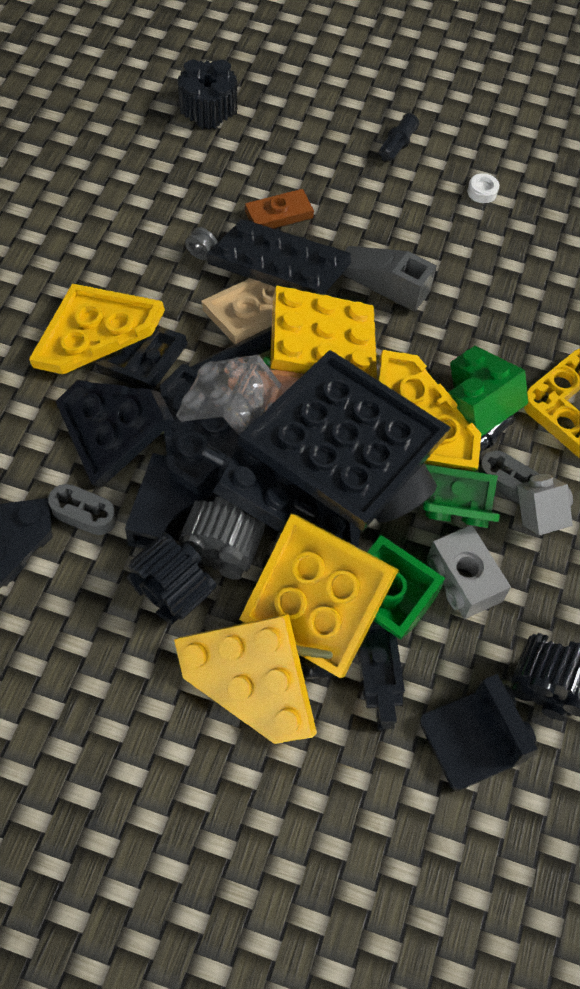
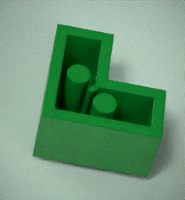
[448,346,528,437]

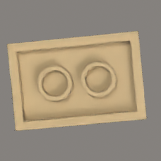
[201,278,276,344]

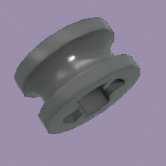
[185,227,217,260]

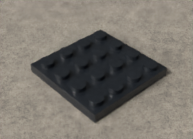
[238,350,451,531]

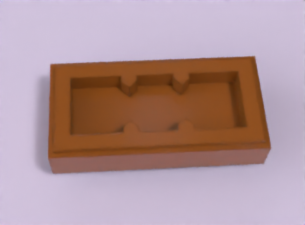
[245,189,314,229]

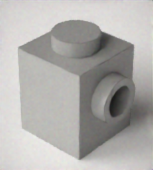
[517,474,573,535]

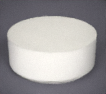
[467,173,499,203]

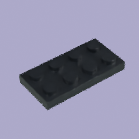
[206,219,351,295]

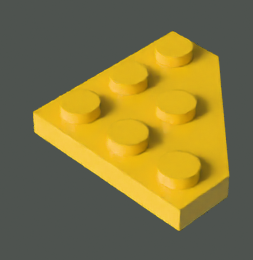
[29,284,165,374]
[377,350,481,472]
[174,614,317,744]

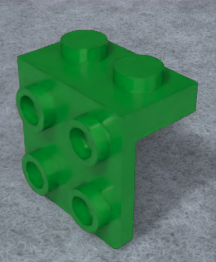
[418,464,500,528]

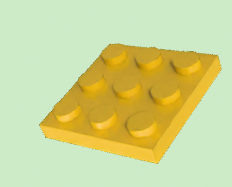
[270,285,377,379]
[239,514,399,678]

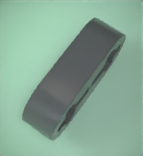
[478,451,539,504]
[48,484,116,535]

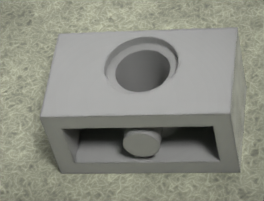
[427,525,511,620]

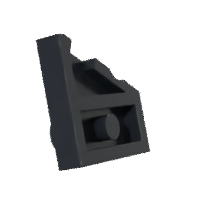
[95,325,188,390]

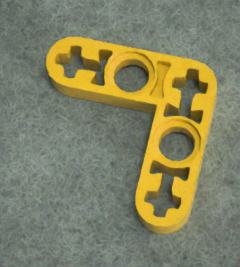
[524,348,580,458]

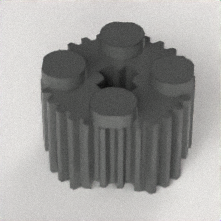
[178,497,266,580]

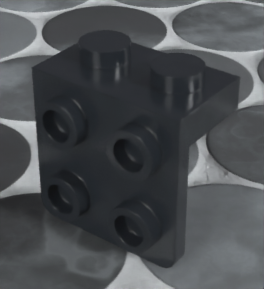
[420,674,537,791]

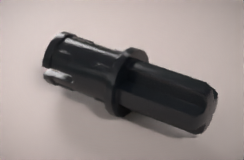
[379,113,420,162]

